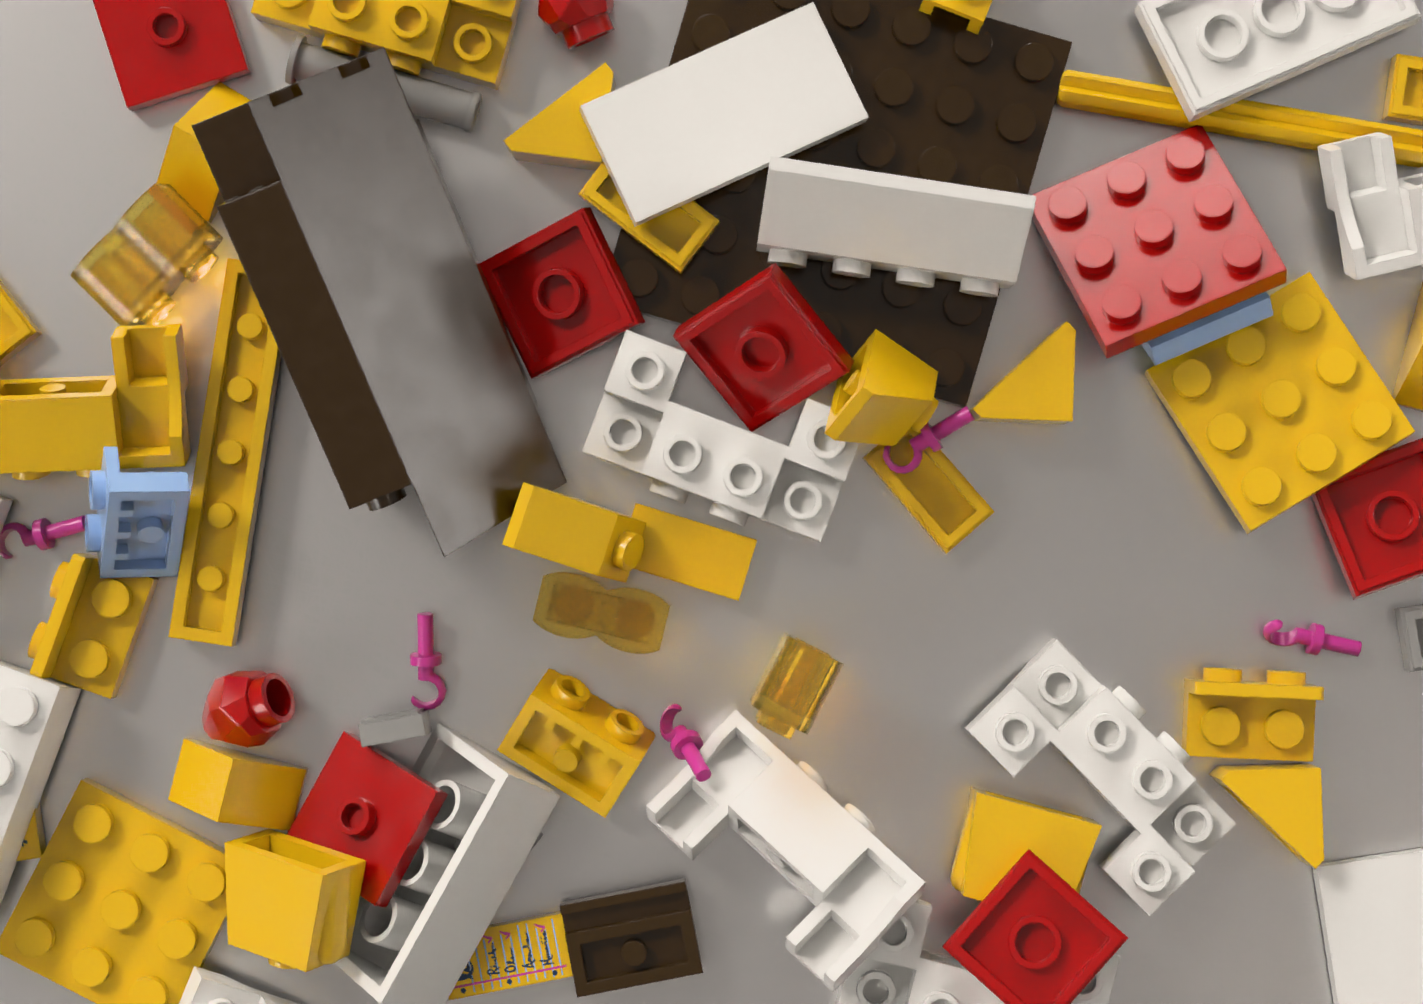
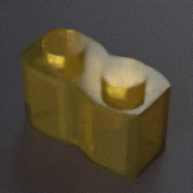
[70,183,223,326]
[533,571,671,654]
[750,632,844,740]

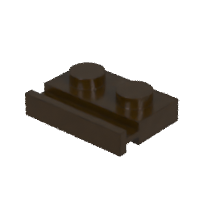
[559,878,703,998]

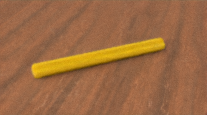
[1056,70,1423,168]

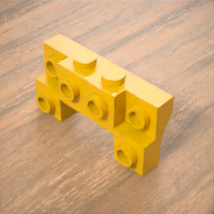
[251,0,522,90]
[0,324,191,480]

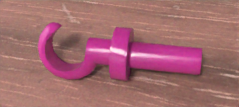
[883,406,975,474]
[0,515,85,559]
[410,612,446,710]
[1263,619,1362,657]
[660,704,711,782]

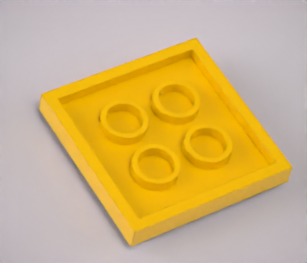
[1144,271,1415,535]
[0,778,227,1004]

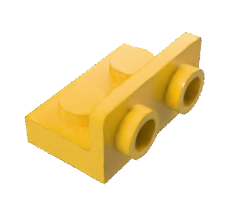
[28,553,159,699]
[1181,667,1324,762]
[497,669,656,818]

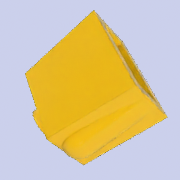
[950,787,1102,901]
[224,829,366,972]

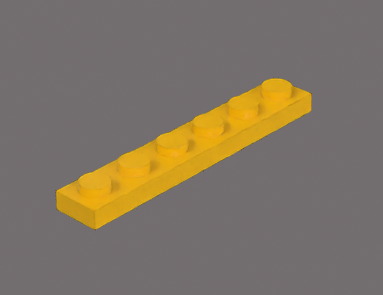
[168,258,282,647]

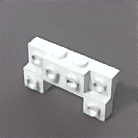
[1317,132,1423,280]
[582,330,859,542]
[965,638,1237,916]
[646,710,925,992]
[835,899,1121,1004]

